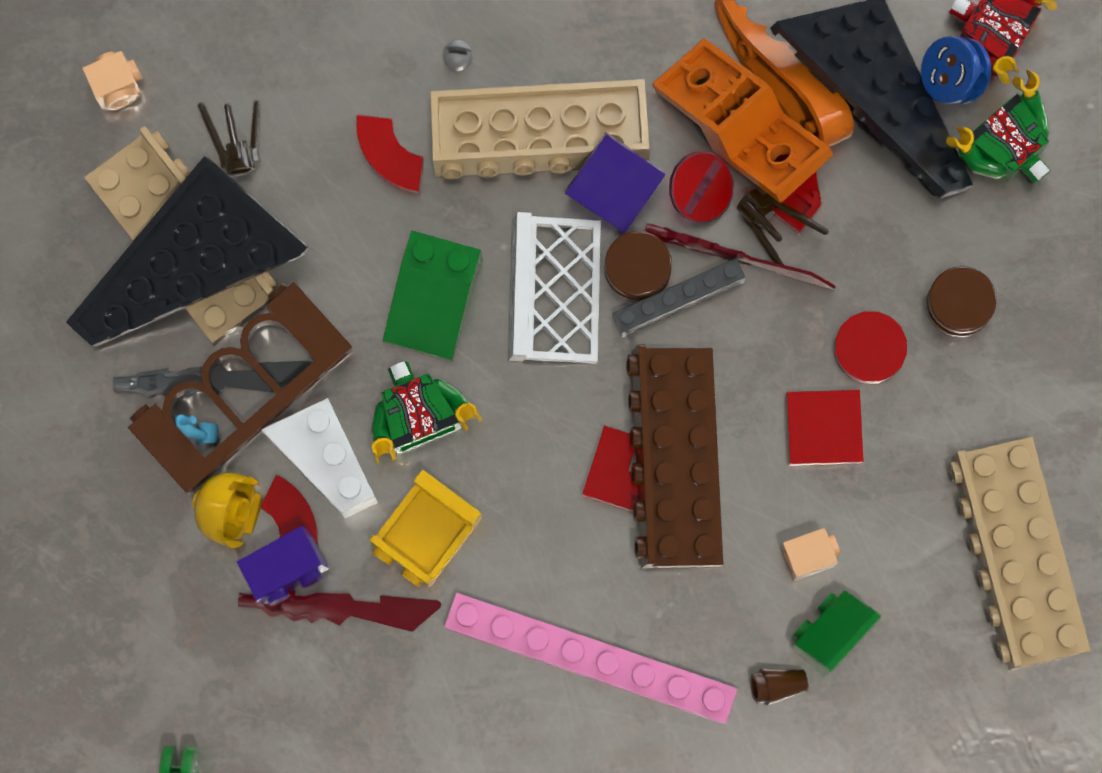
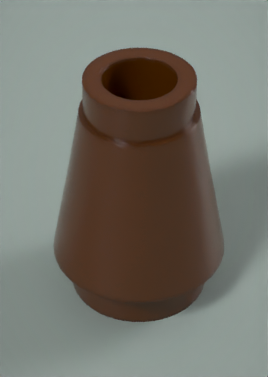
[750,669,808,706]

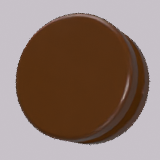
[604,231,672,302]
[926,266,997,337]

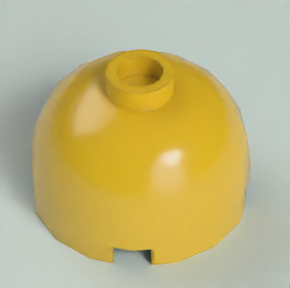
[192,472,262,549]

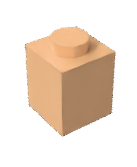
[781,528,841,582]

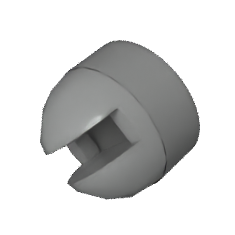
[443,40,472,71]

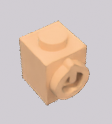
[82,50,142,110]

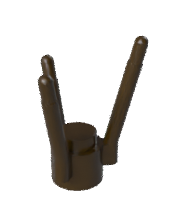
[198,100,261,175]
[737,189,829,265]

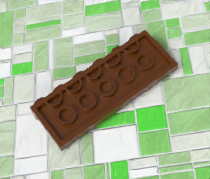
[626,344,723,568]

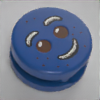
[921,36,991,104]

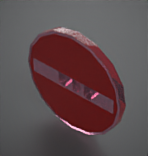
[669,152,734,223]

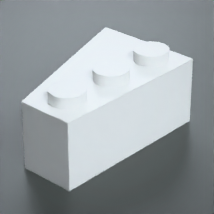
[261,398,378,519]

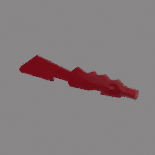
[645,223,836,290]
[238,590,441,632]

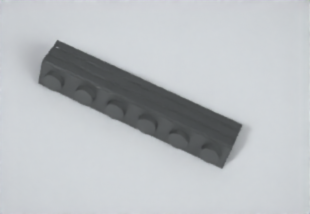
[612,258,746,337]

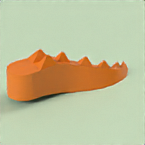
[714,0,854,147]

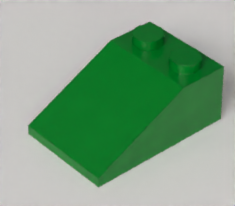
[382,230,483,361]

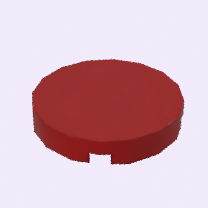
[834,311,907,384]

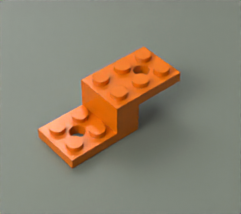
[652,38,834,203]

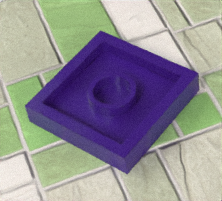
[565,132,666,233]

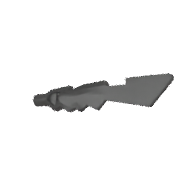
[113,361,312,398]

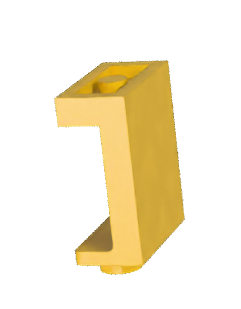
[369,469,483,588]

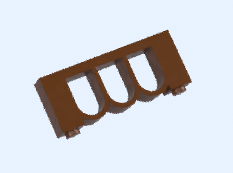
[127,282,353,495]

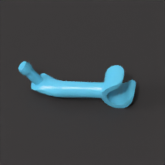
[175,414,218,445]

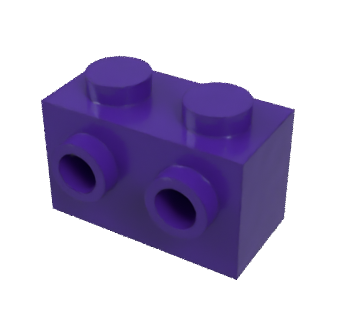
[236,526,329,606]

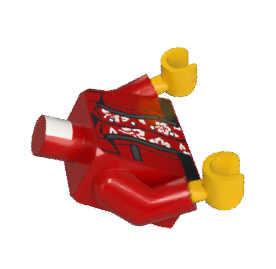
[948,0,1058,85]

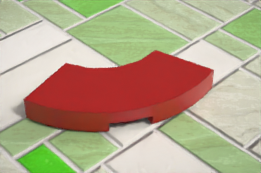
[356,115,424,194]
[260,475,319,546]

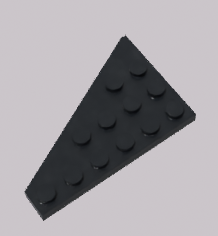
[770,0,973,199]
[66,156,311,347]

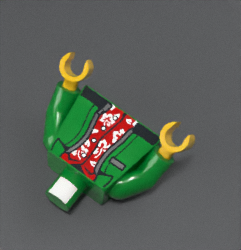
[946,70,1051,185]
[371,361,482,464]

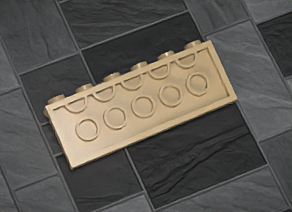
[430,79,650,180]
[84,125,277,346]
[949,436,1091,671]

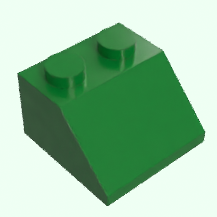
[791,590,882,678]

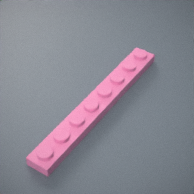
[444,593,738,725]

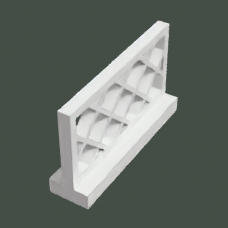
[508,212,601,364]

